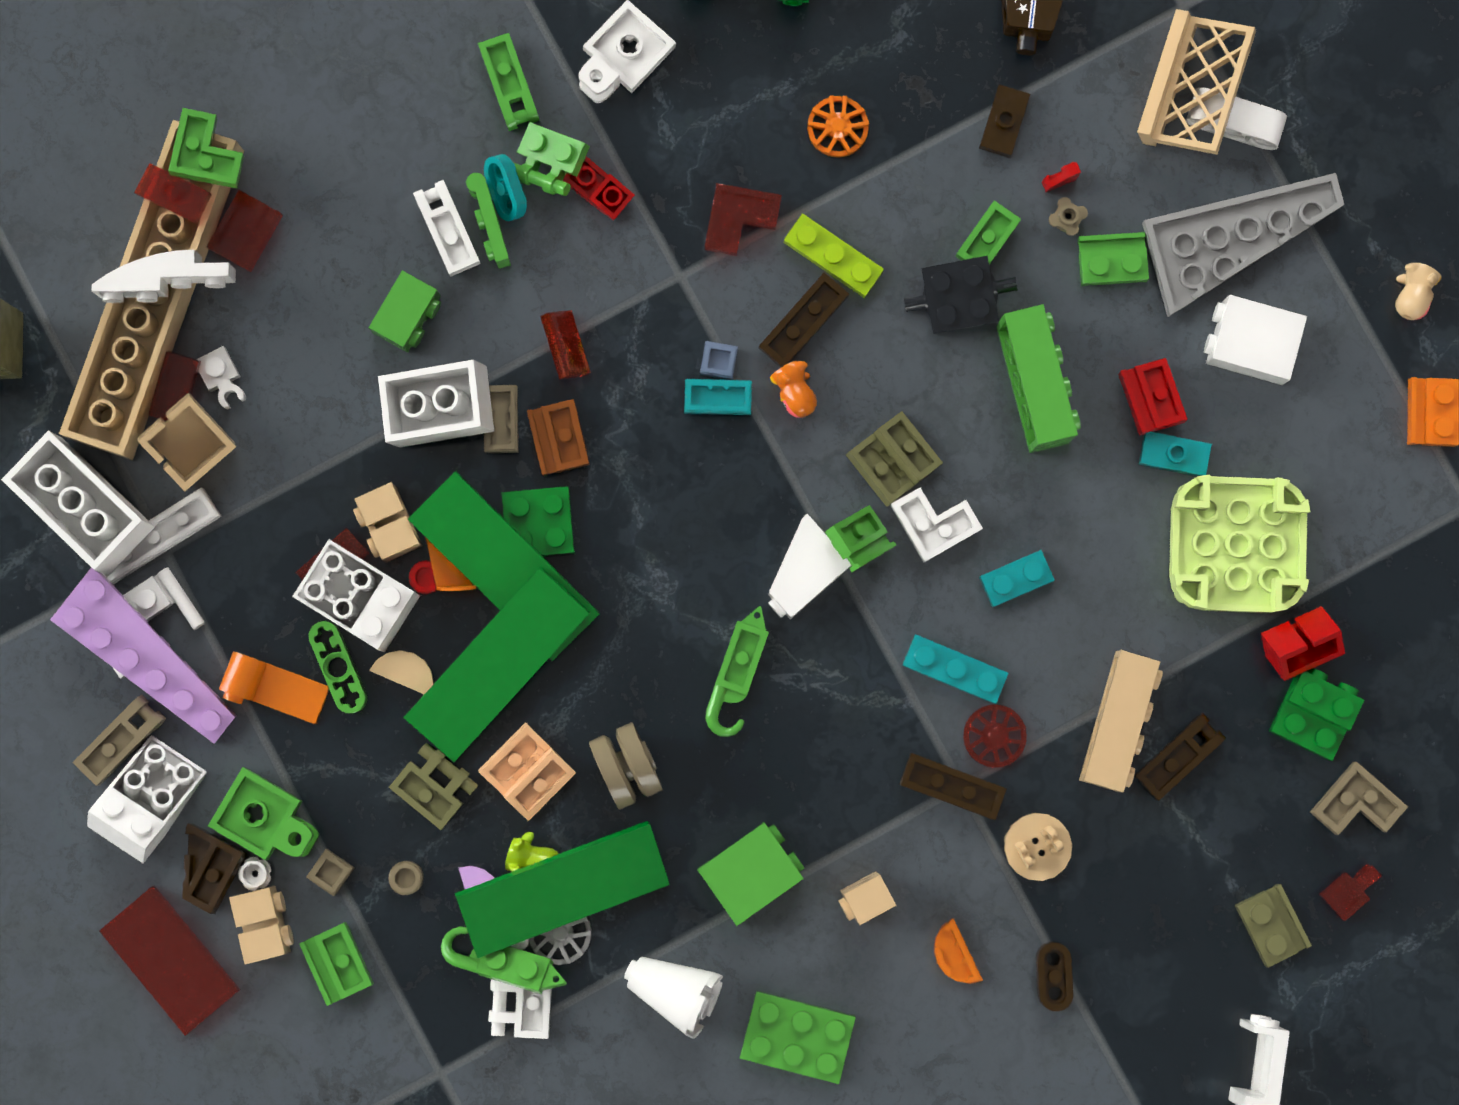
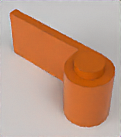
[219,651,329,724]

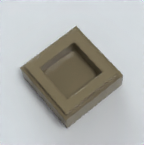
[306,849,355,896]

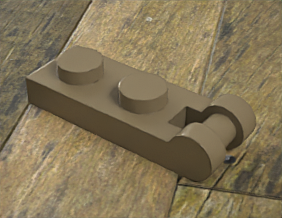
[72,695,166,786]

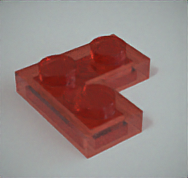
[705,183,782,256]

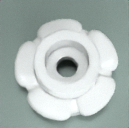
[238,857,271,891]

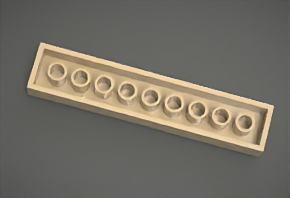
[59,120,244,461]

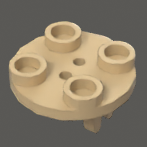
[1004,813,1072,881]

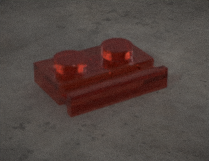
[206,190,283,272]

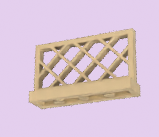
[1137,9,1256,155]

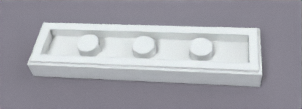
[102,487,221,585]

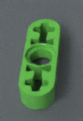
[309,621,367,714]

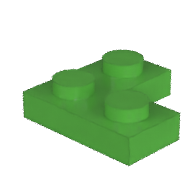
[168,108,244,189]

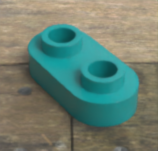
[484,154,527,221]

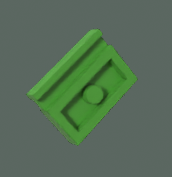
[1077,232,1149,286]
[825,505,896,572]
[299,922,374,1006]

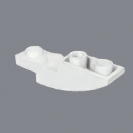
[92,250,236,303]

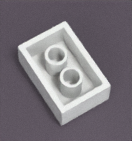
[378,360,494,447]

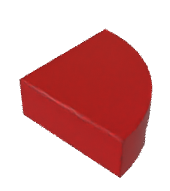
[1042,162,1081,192]

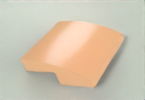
[478,722,576,821]

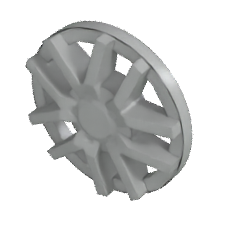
[529,916,592,965]

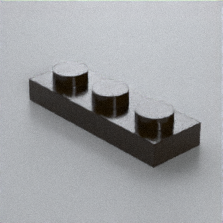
[758,272,849,367]
[899,753,1007,820]

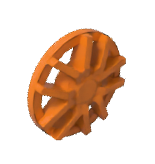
[807,95,869,157]

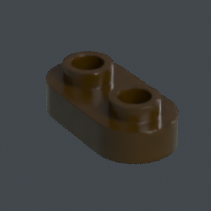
[1036,942,1073,1012]

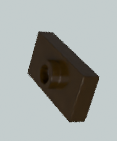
[979,84,1030,158]

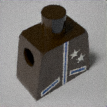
[1002,0,1063,56]

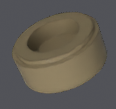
[388,861,424,895]

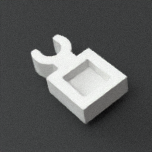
[194,346,246,410]

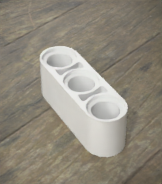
[1186,88,1287,150]

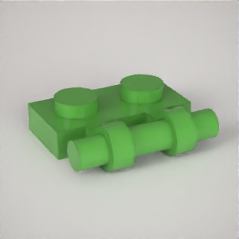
[513,122,590,196]

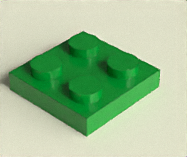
[502,486,575,557]

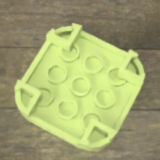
[1169,475,1311,613]

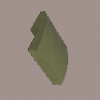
[846,411,943,507]

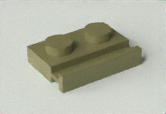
[1235,884,1312,968]

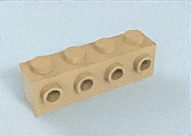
[1079,650,1163,792]

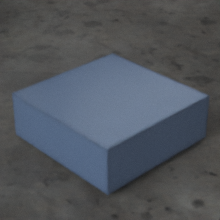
[700,341,738,380]

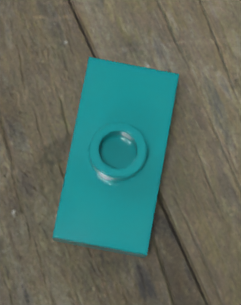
[684,379,752,415]
[1138,432,1212,476]

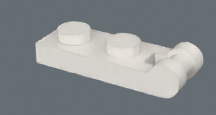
[413,180,481,277]

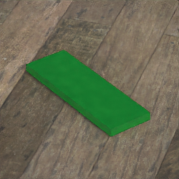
[408,471,600,661]
[403,567,590,762]
[454,821,670,958]

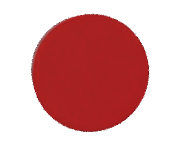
[409,560,438,595]

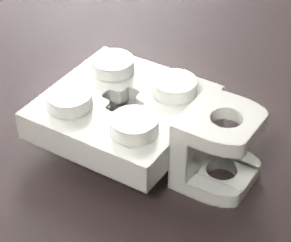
[579,0,676,103]

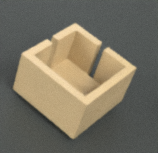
[138,393,236,491]

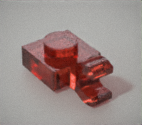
[1319,863,1382,921]

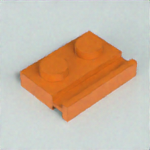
[1407,377,1459,447]

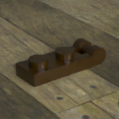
[1134,712,1226,801]

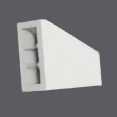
[768,514,851,619]

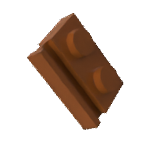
[527,399,590,476]

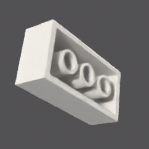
[1,430,155,576]

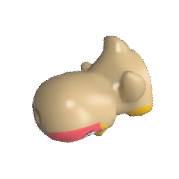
[1395,263,1441,320]

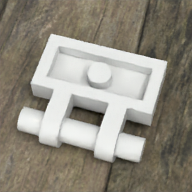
[488,979,552,1039]

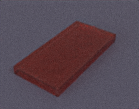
[99,886,240,1036]

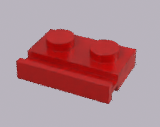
[1118,358,1188,436]

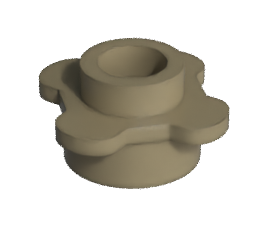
[1049,197,1088,236]

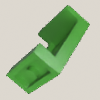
[698,822,805,926]

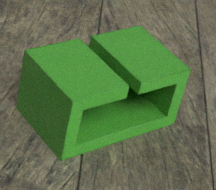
[369,270,441,353]

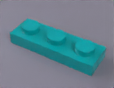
[902,634,1009,704]

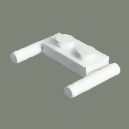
[113,567,205,679]

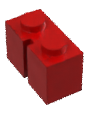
[1261,606,1345,681]

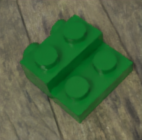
[1269,668,1364,761]

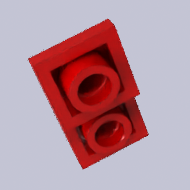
[563,156,635,221]

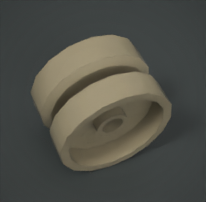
[589,722,663,810]

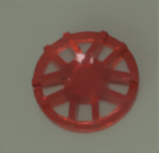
[963,704,1027,768]

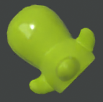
[505,832,559,872]

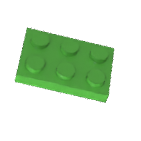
[740,990,856,1084]

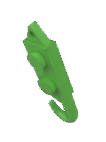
[705,606,769,737]
[441,927,567,995]

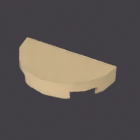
[369,650,434,694]

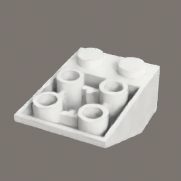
[292,539,421,652]
[87,735,207,863]

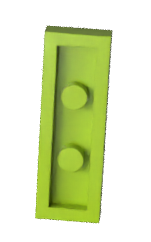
[783,213,884,298]

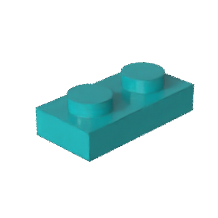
[979,550,1055,607]

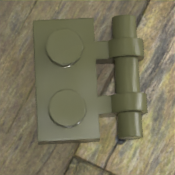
[389,743,479,830]

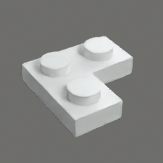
[891,488,983,562]

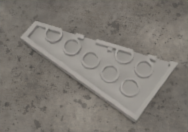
[1142,173,1344,317]

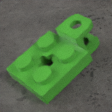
[208,767,319,860]

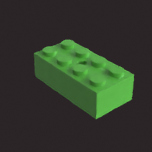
[996,304,1081,453]

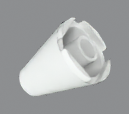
[624,957,723,1039]

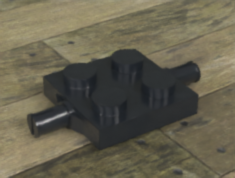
[904,255,1018,334]

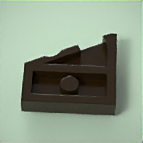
[182,823,247,914]

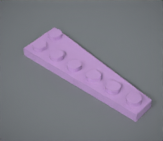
[50,567,237,744]

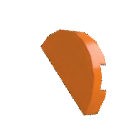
[934,918,983,984]

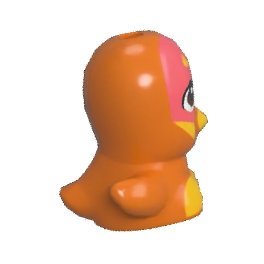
[770,361,817,418]

